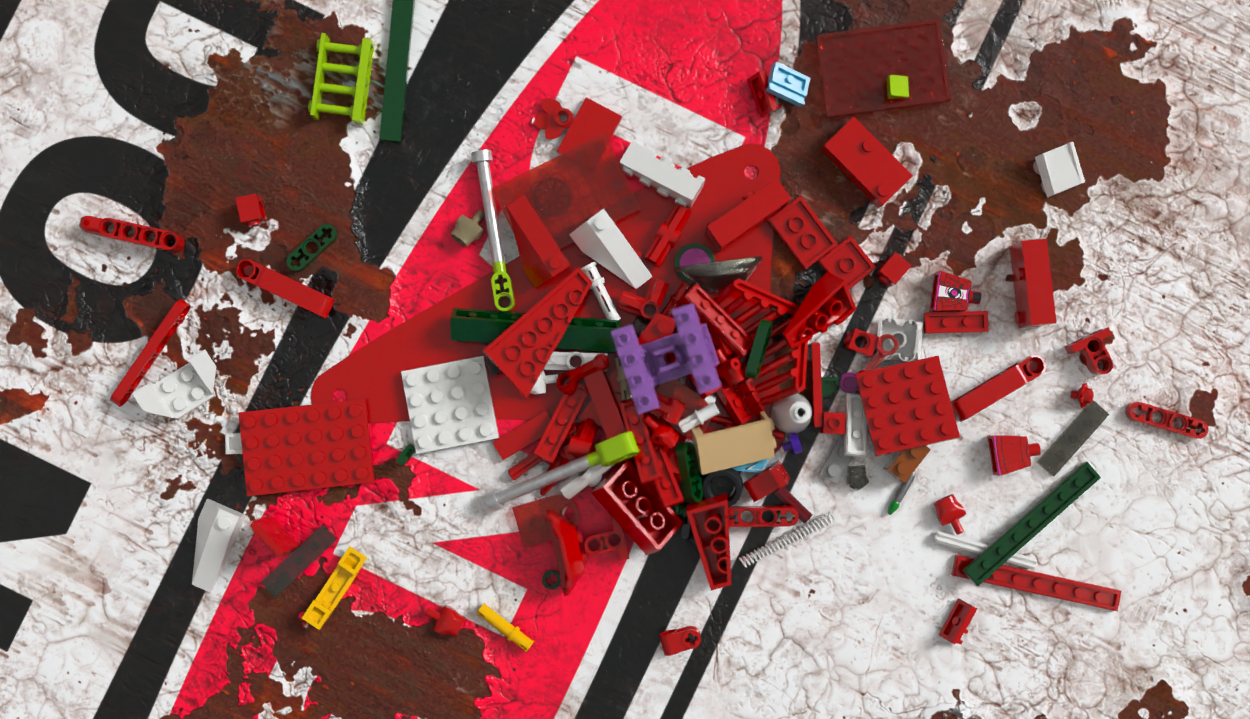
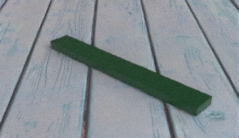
[379,0,415,143]
[962,461,1101,587]

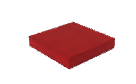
[818,236,877,289]

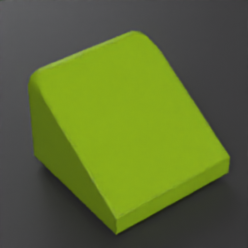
[886,75,909,99]

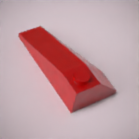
[783,272,857,349]

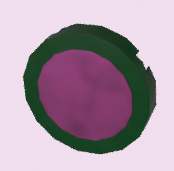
[674,243,715,285]

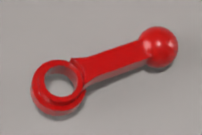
[857,334,899,373]
[556,354,610,394]

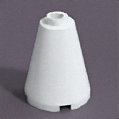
[770,393,812,434]

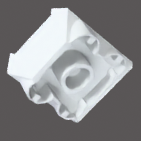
[1033,142,1085,198]
[875,317,924,362]

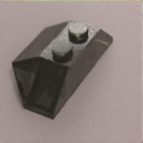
[676,256,762,293]

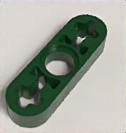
[286,224,338,272]
[745,319,773,380]
[676,442,703,503]

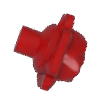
[1071,383,1094,408]

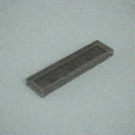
[1037,400,1110,476]
[261,524,338,598]

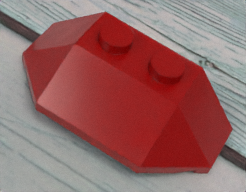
[546,509,588,596]

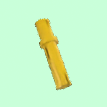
[476,603,534,652]

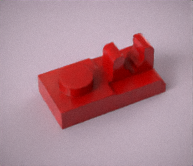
[747,70,782,118]
[939,598,977,644]

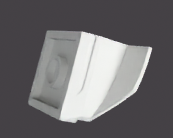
[132,349,216,419]

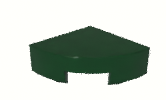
[821,377,840,398]
[395,443,415,465]

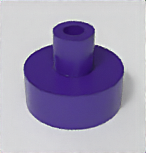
[782,433,803,455]

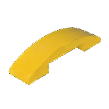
[302,546,368,630]

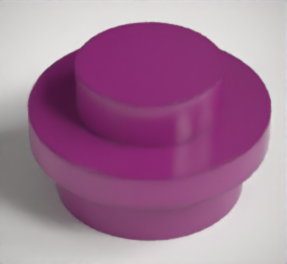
[839,373,858,393]

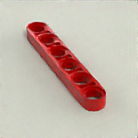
[110,299,191,407]

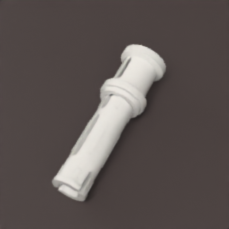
[581,261,621,320]

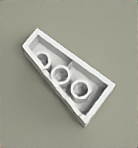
[619,141,705,208]

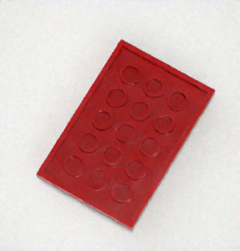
[238,399,375,496]

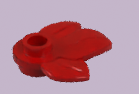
[532,98,573,139]

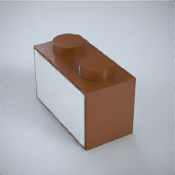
[883,446,931,483]

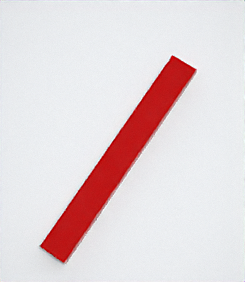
[951,554,1122,612]

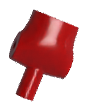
[715,348,746,387]
[642,415,679,450]
[933,494,966,535]
[425,605,466,638]

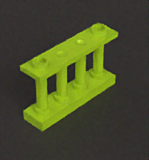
[308,33,375,126]

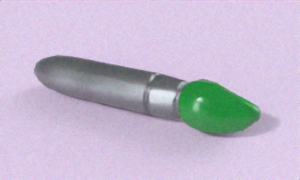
[888,470,916,515]

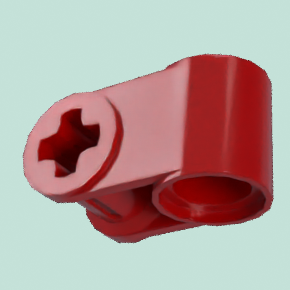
[659,626,701,656]

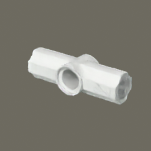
[544,352,608,372]
[559,463,615,499]

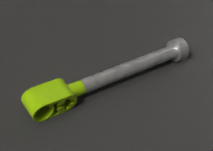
[471,150,515,312]
[485,432,639,512]

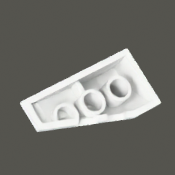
[569,208,653,289]
[192,499,246,593]

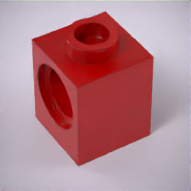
[235,194,267,227]
[876,252,912,286]
[844,328,879,357]
[820,412,845,434]

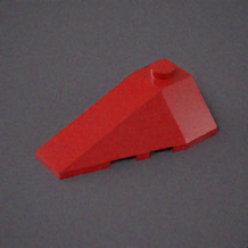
[507,195,571,288]

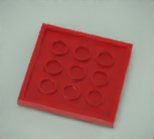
[855,356,960,457]

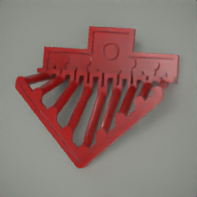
[688,279,808,426]

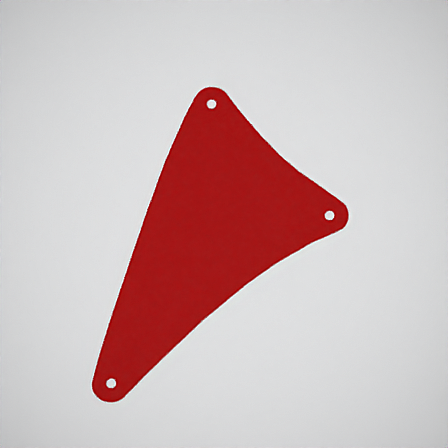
[311,144,786,454]

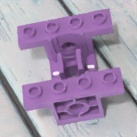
[611,303,722,414]

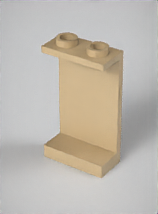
[691,411,777,475]

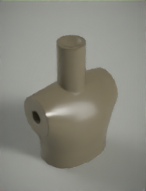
[450,210,485,248]

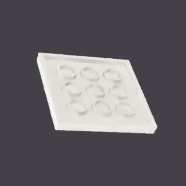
[401,356,499,454]

